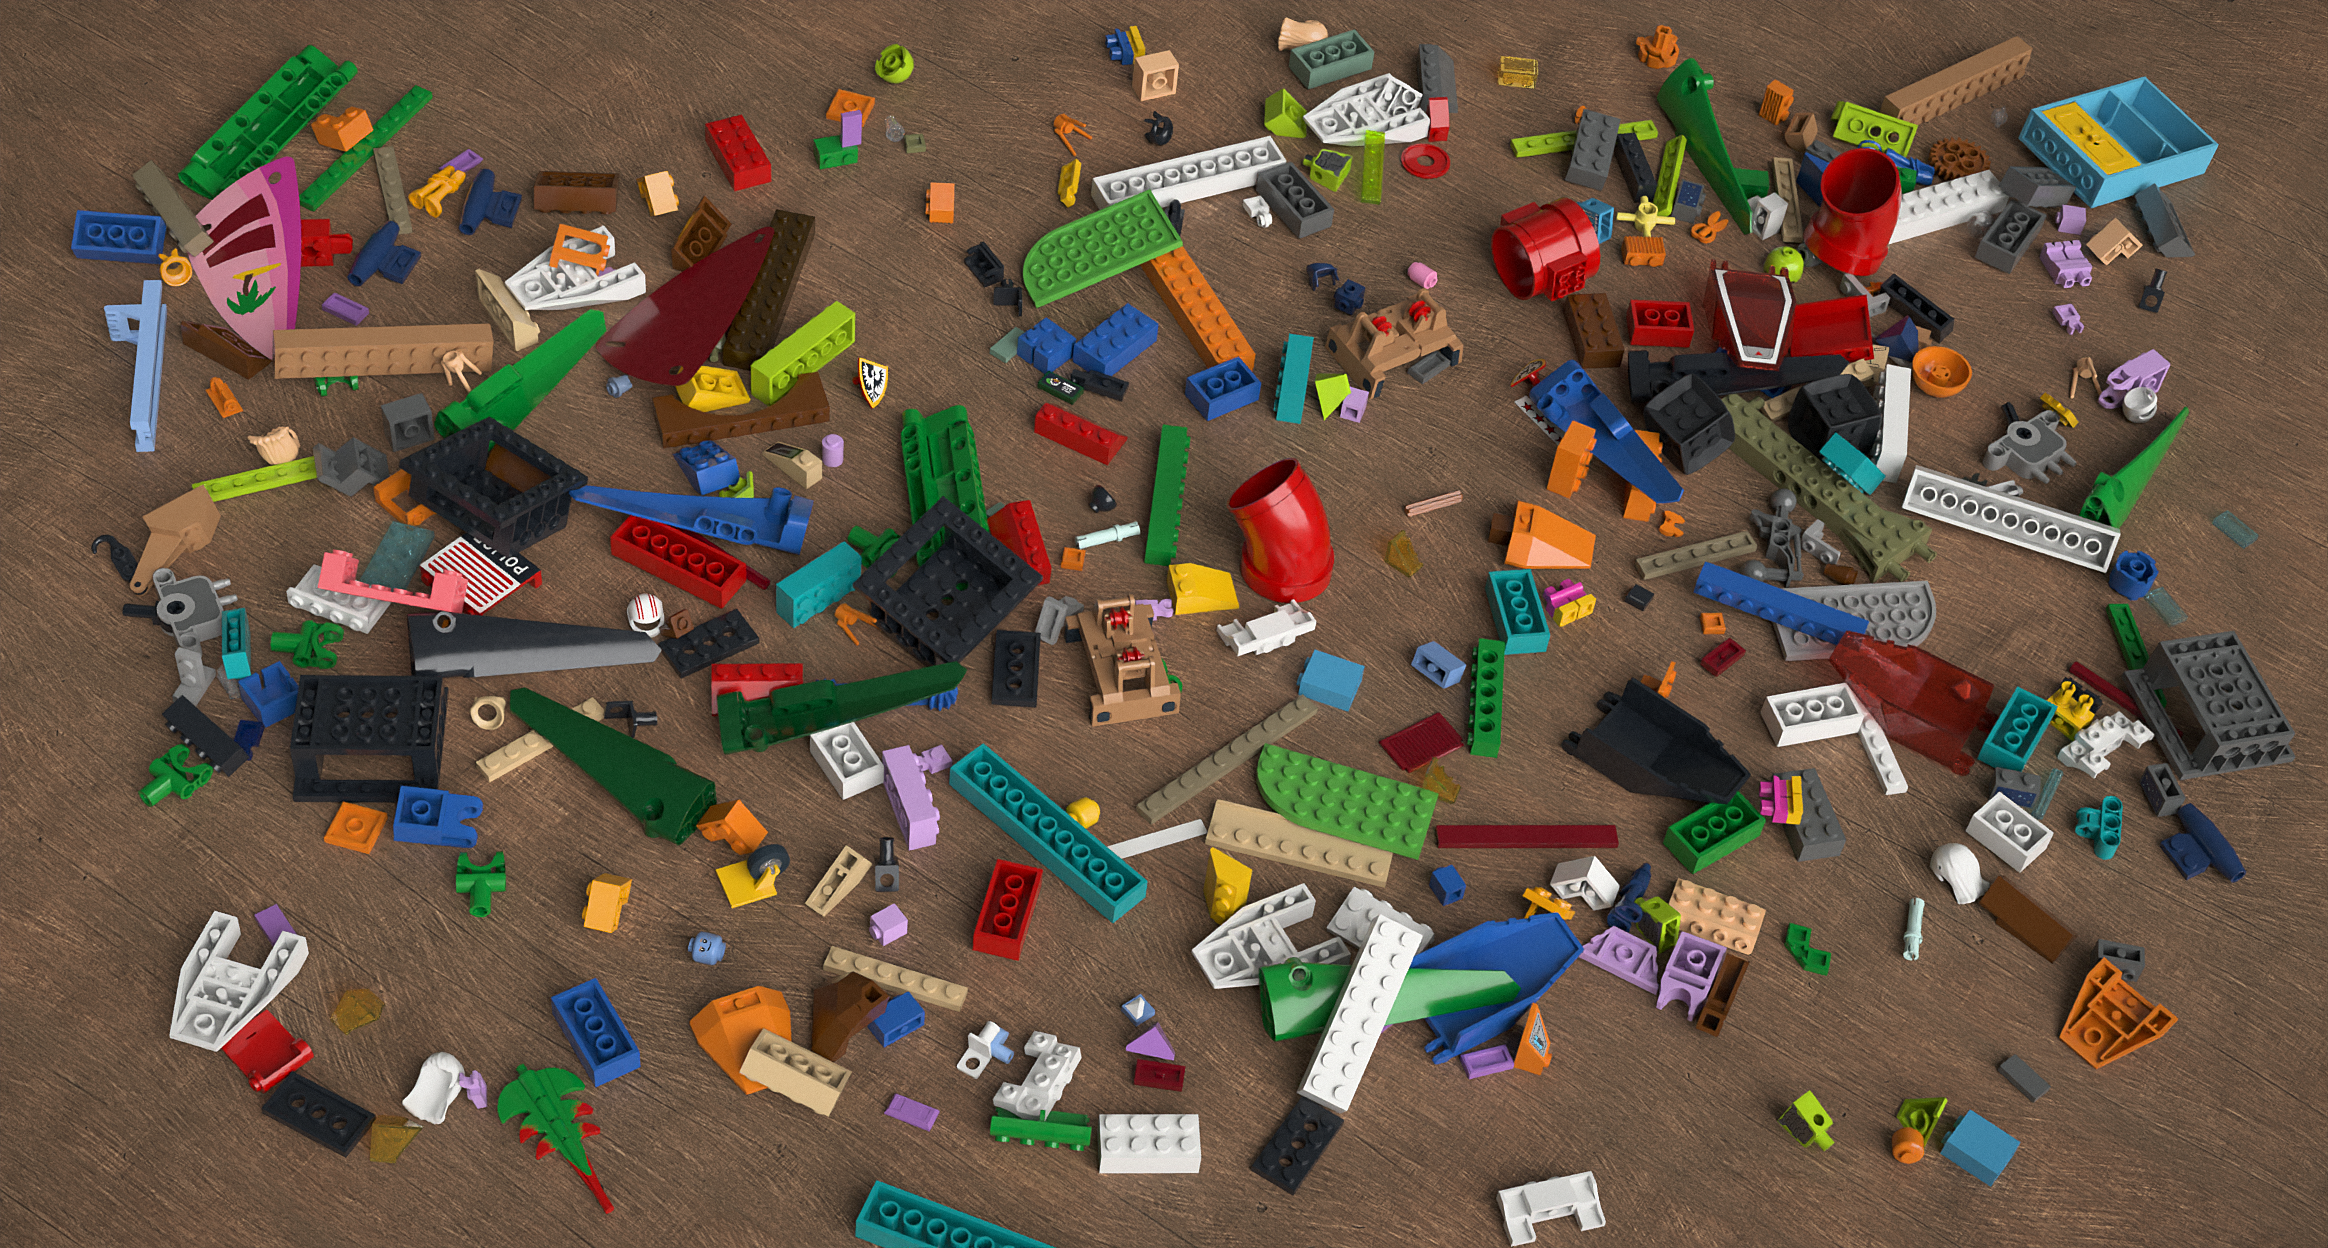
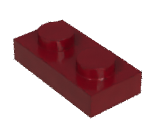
[1700,638,1746,677]
[1134,1059,1186,1092]

